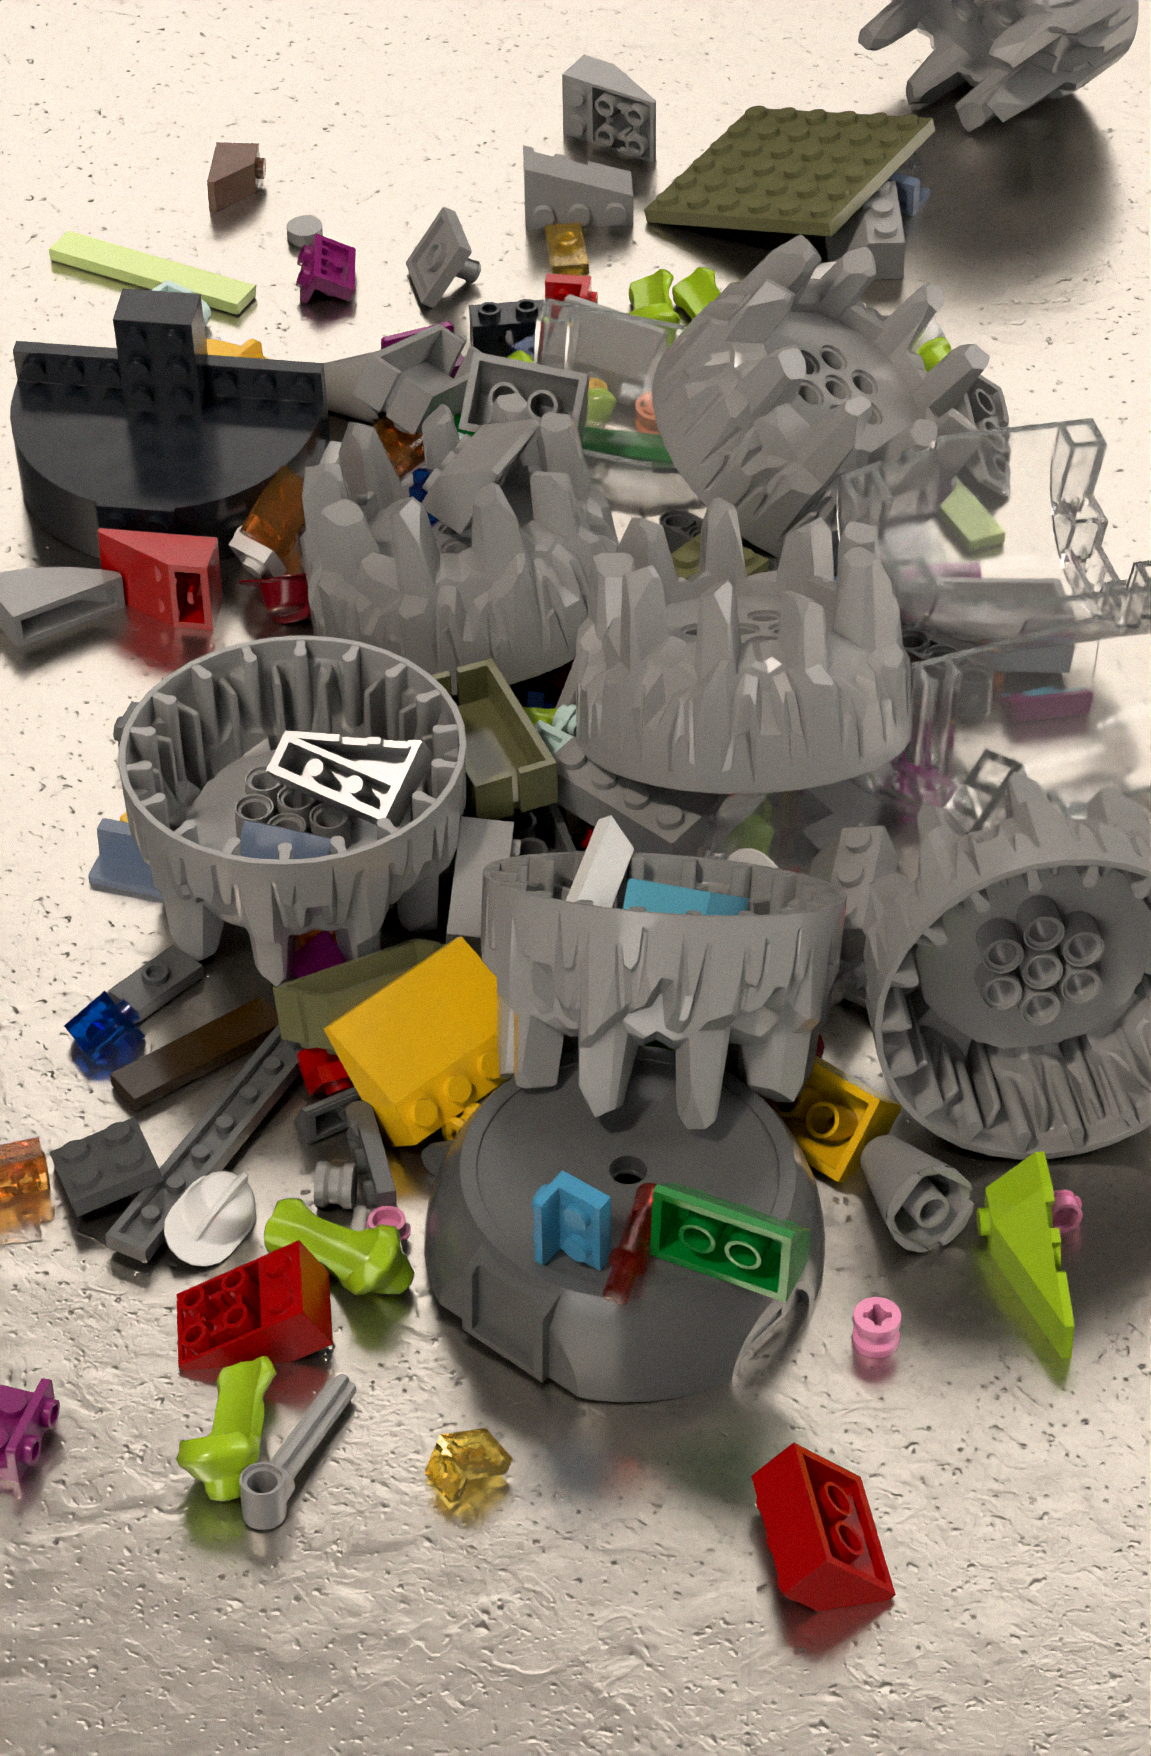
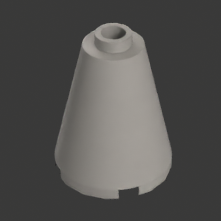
[324,350,394,427]
[860,1135,974,1253]

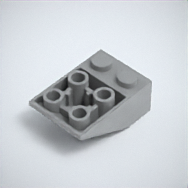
[562,55,656,164]

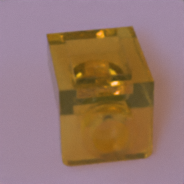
[425,1428,513,1503]

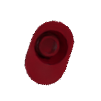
[238,573,311,624]

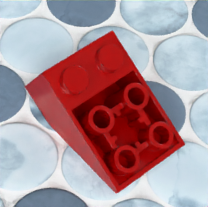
[98,528,223,631]
[176,1240,333,1371]

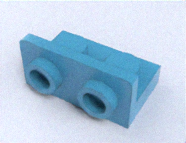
[531,1170,611,1271]

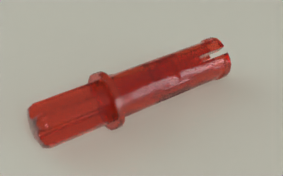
[602,1182,657,1306]

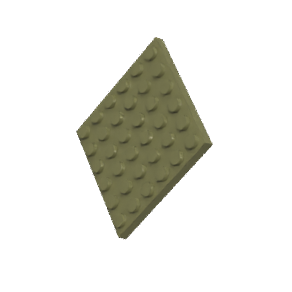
[644,105,935,237]

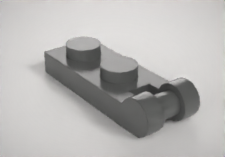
[345,1101,397,1209]

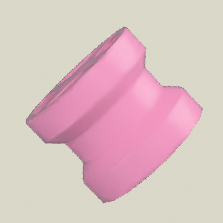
[852,1297,902,1359]

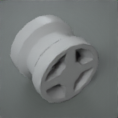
[314,1161,358,1209]

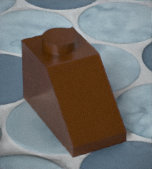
[207,142,266,212]

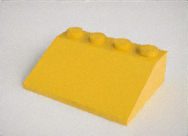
[323,936,507,1147]

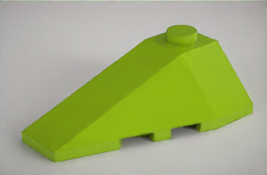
[976,1151,1075,1359]

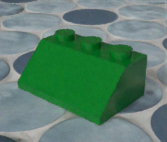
[650,1182,811,1303]

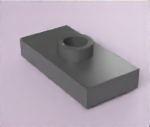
[108,945,204,1022]

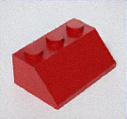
[751,1442,896,1611]

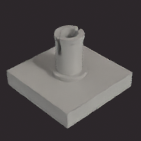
[406,206,482,309]

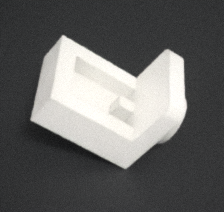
[228,515,287,579]

